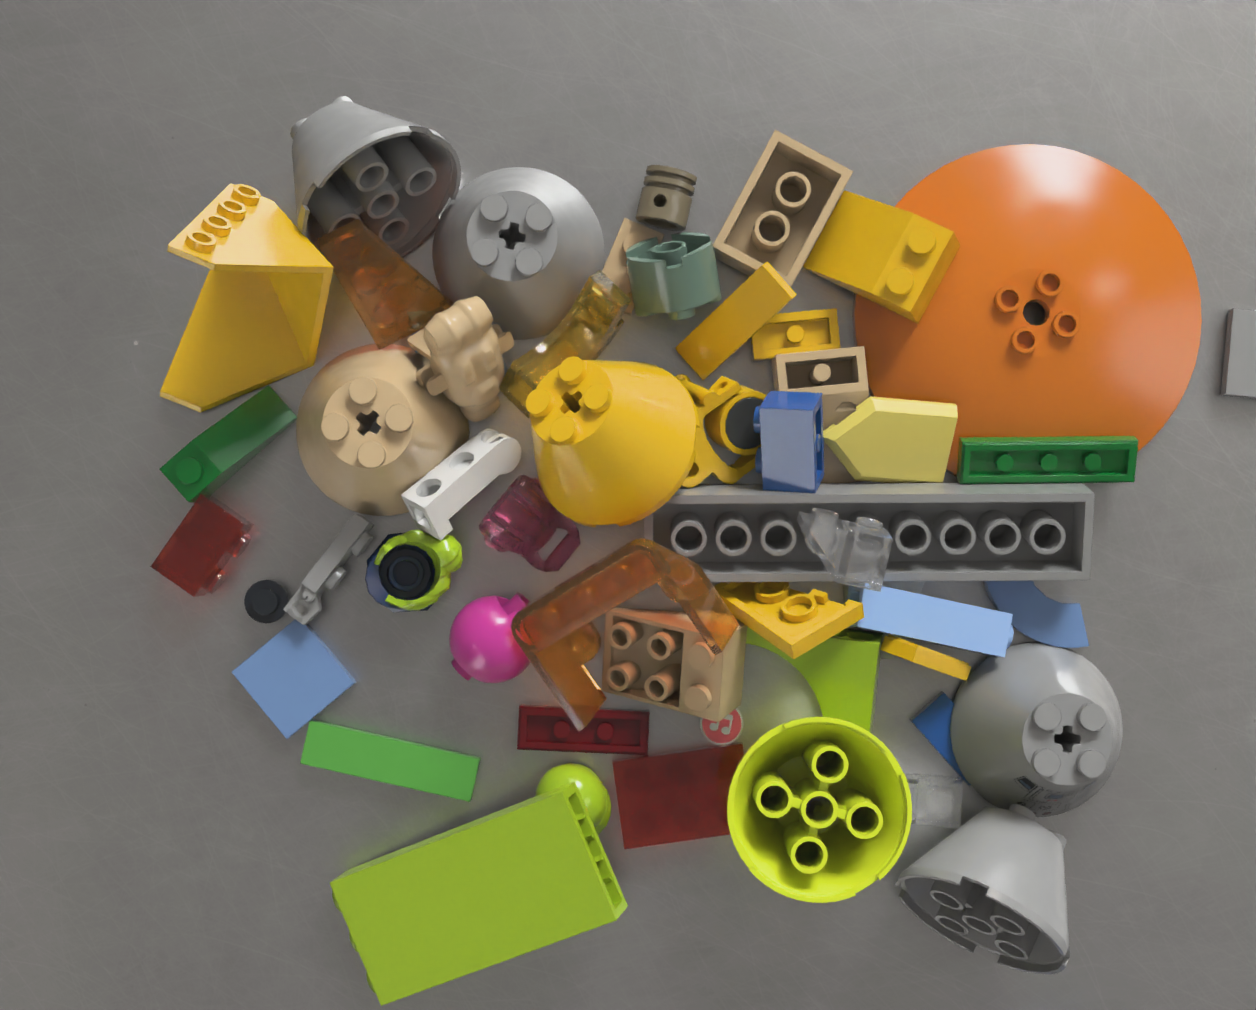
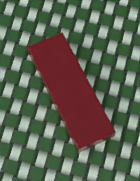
[517,705,650,755]

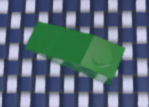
[159,385,297,504]

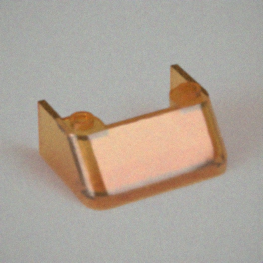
[511,538,739,731]

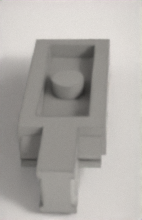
[283,514,374,625]

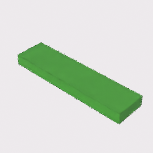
[300,719,481,802]

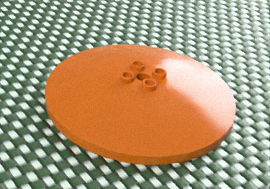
[852,144,1202,477]

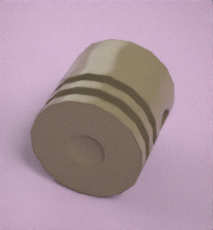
[635,165,697,231]

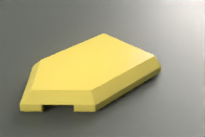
[823,396,958,483]

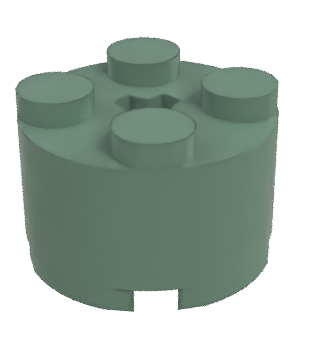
[626,232,722,320]

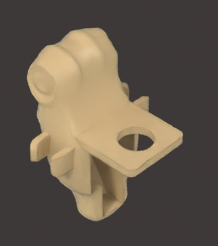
[407,296,514,422]

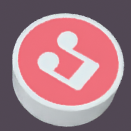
[699,708,744,745]

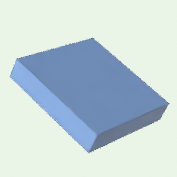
[232,620,356,739]

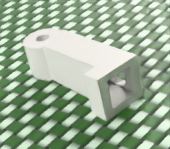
[401,428,521,540]

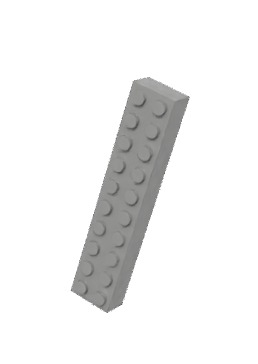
[644,483,1095,583]

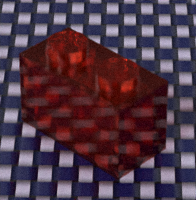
[150,494,254,597]

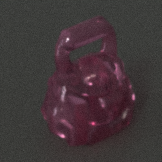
[479,475,581,572]

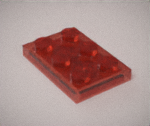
[612,742,744,849]

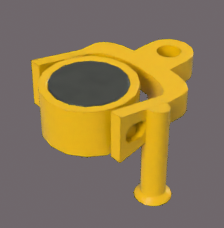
[674,374,767,488]

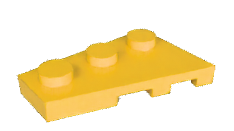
[710,582,864,659]

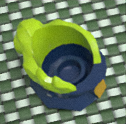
[365,530,463,613]

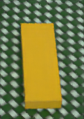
[675,261,797,380]

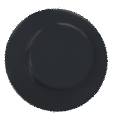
[244,580,289,624]

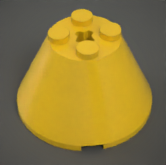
[526,356,700,528]

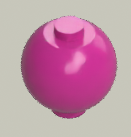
[449,592,542,683]

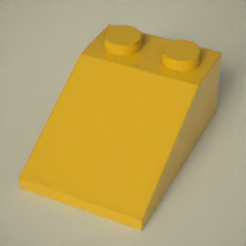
[803,190,960,323]

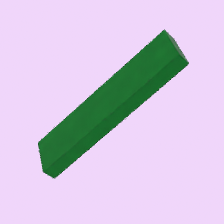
[957,436,1139,484]

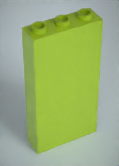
[330,781,628,1006]

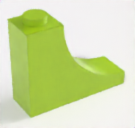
[746,627,883,733]

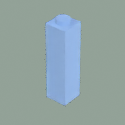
[846,582,1014,658]

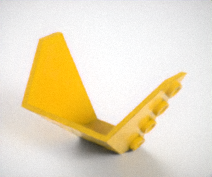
[160,183,334,413]

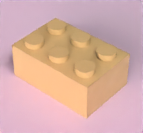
[713,129,853,287]

